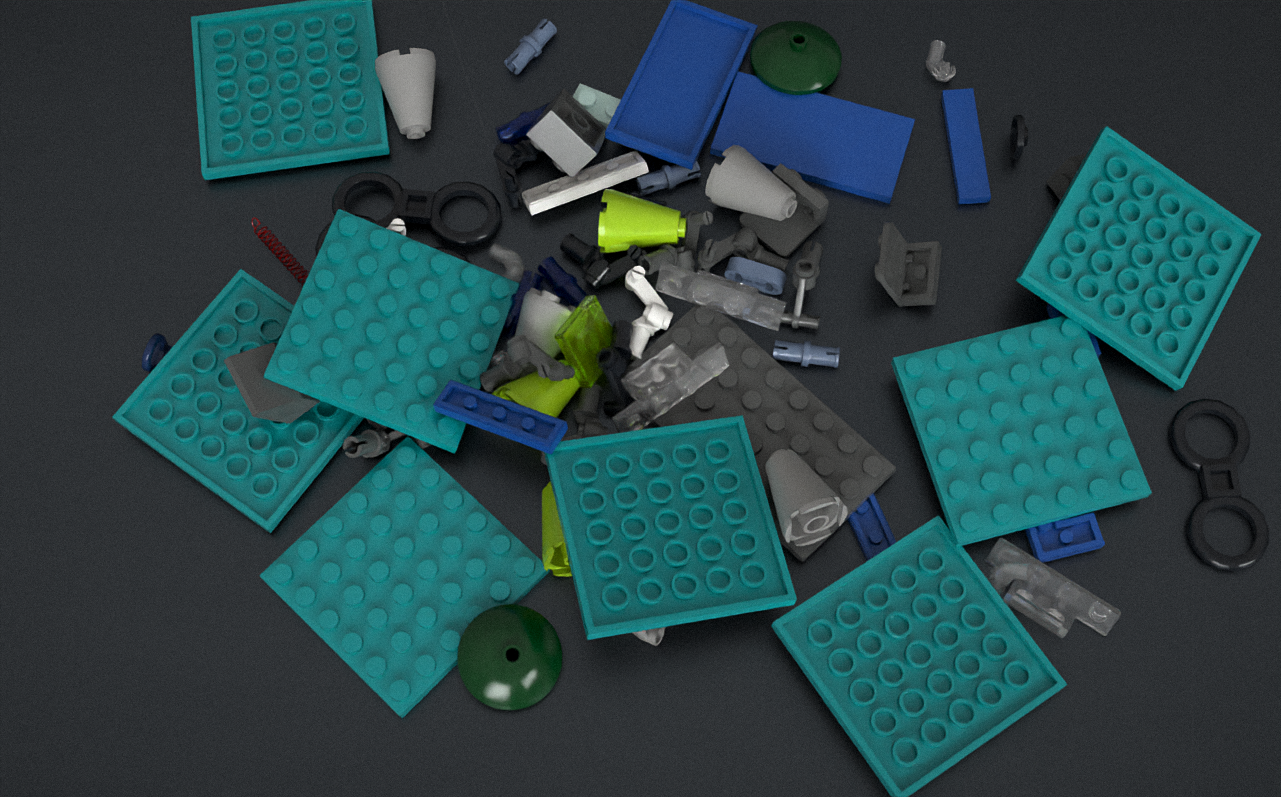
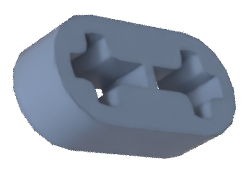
[724,257,787,295]

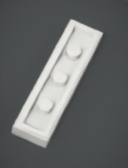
[521,150,649,215]

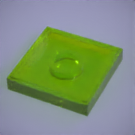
[554,295,613,388]

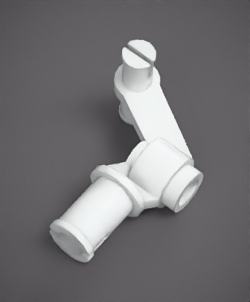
[625,266,673,360]

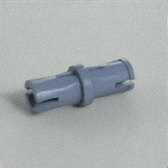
[504,18,557,75]
[635,161,701,196]
[773,339,840,368]

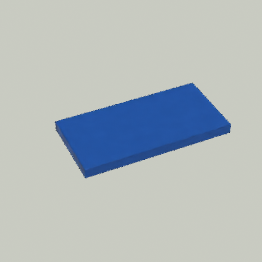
[605,0,758,170]
[710,71,915,204]

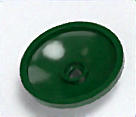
[750,21,842,95]
[457,604,562,710]

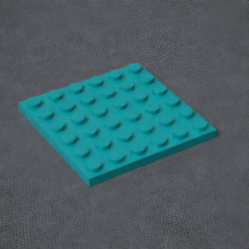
[191,0,390,180]
[1015,126,1262,391]
[263,209,519,453]
[112,269,364,533]
[891,315,1152,547]
[544,415,797,640]
[259,436,550,719]
[771,515,1067,797]

